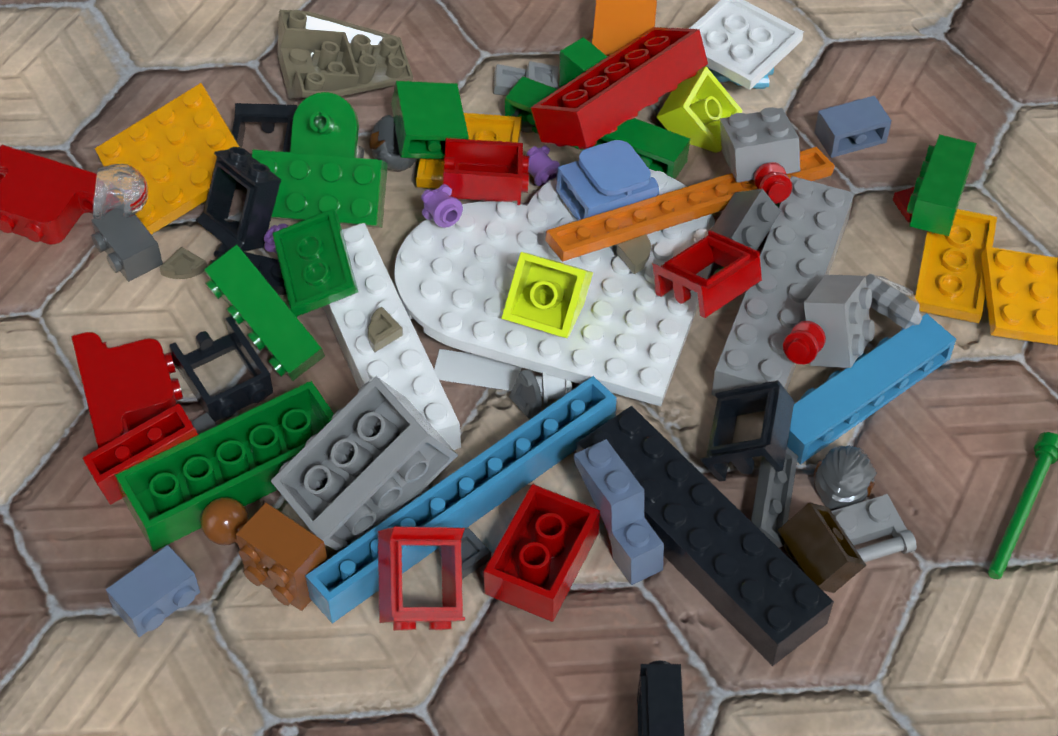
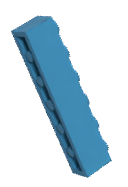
[787,313,956,465]

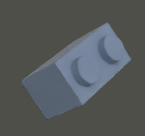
[815,96,892,158]
[105,545,200,637]

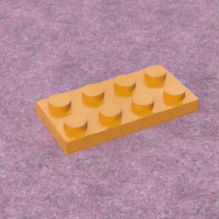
[915,209,997,323]

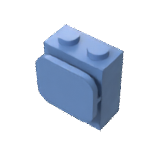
[556,140,659,221]

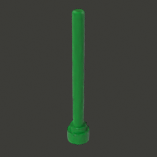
[987,432,1058,579]

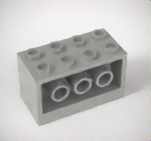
[271,376,458,552]

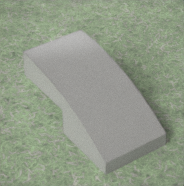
[493,61,558,96]

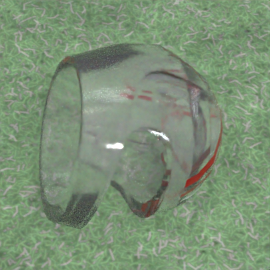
[93,164,149,221]

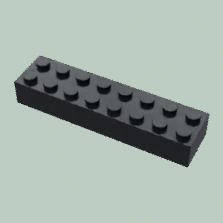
[576,406,834,666]

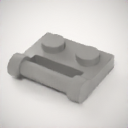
[831,494,917,562]

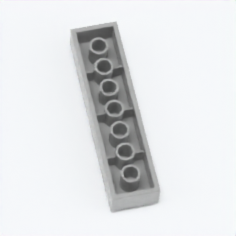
[712,176,854,396]

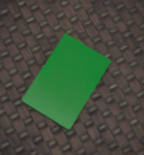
[272,208,359,317]

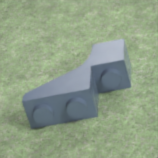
[574,439,664,585]

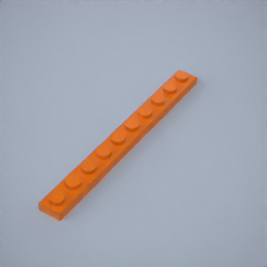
[545,146,835,262]

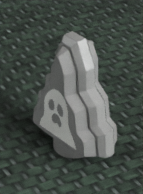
[866,274,922,329]

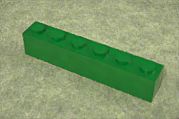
[505,76,690,179]

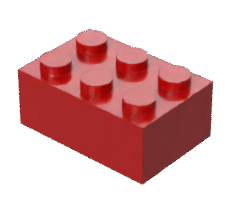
[484,484,600,622]

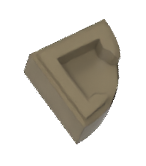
[617,234,651,274]
[159,247,207,279]
[368,307,403,352]

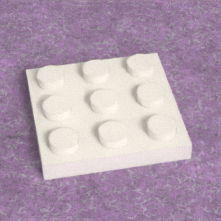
[689,0,804,90]

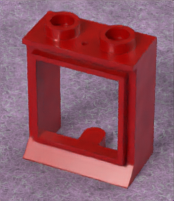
[443,138,529,205]
[652,230,762,318]
[378,527,465,631]

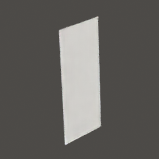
[434,349,522,391]

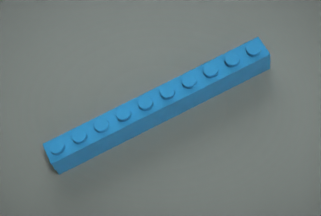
[305,376,617,624]

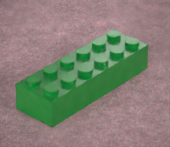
[115,381,334,552]

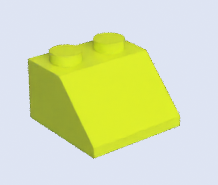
[657,66,743,153]
[501,252,593,338]

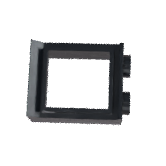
[232,103,298,183]
[196,147,281,252]
[169,316,273,422]
[700,380,794,482]
[637,660,685,736]

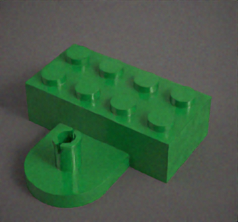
[252,92,388,228]

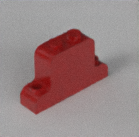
[0,145,119,245]
[71,332,183,448]

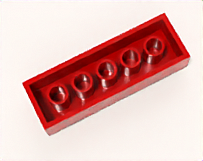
[531,27,708,149]

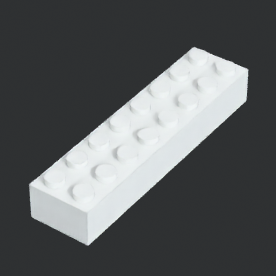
[323,223,461,450]

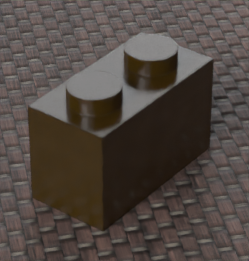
[778,502,867,593]

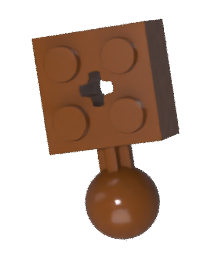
[201,498,327,611]

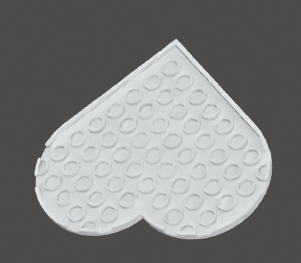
[394,169,715,406]

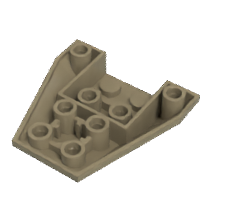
[278,9,413,99]

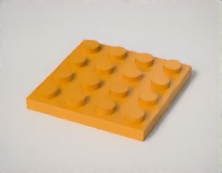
[94,83,240,235]

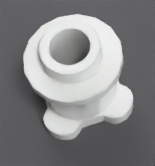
[535,372,572,403]

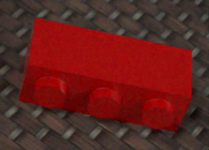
[82,403,198,505]

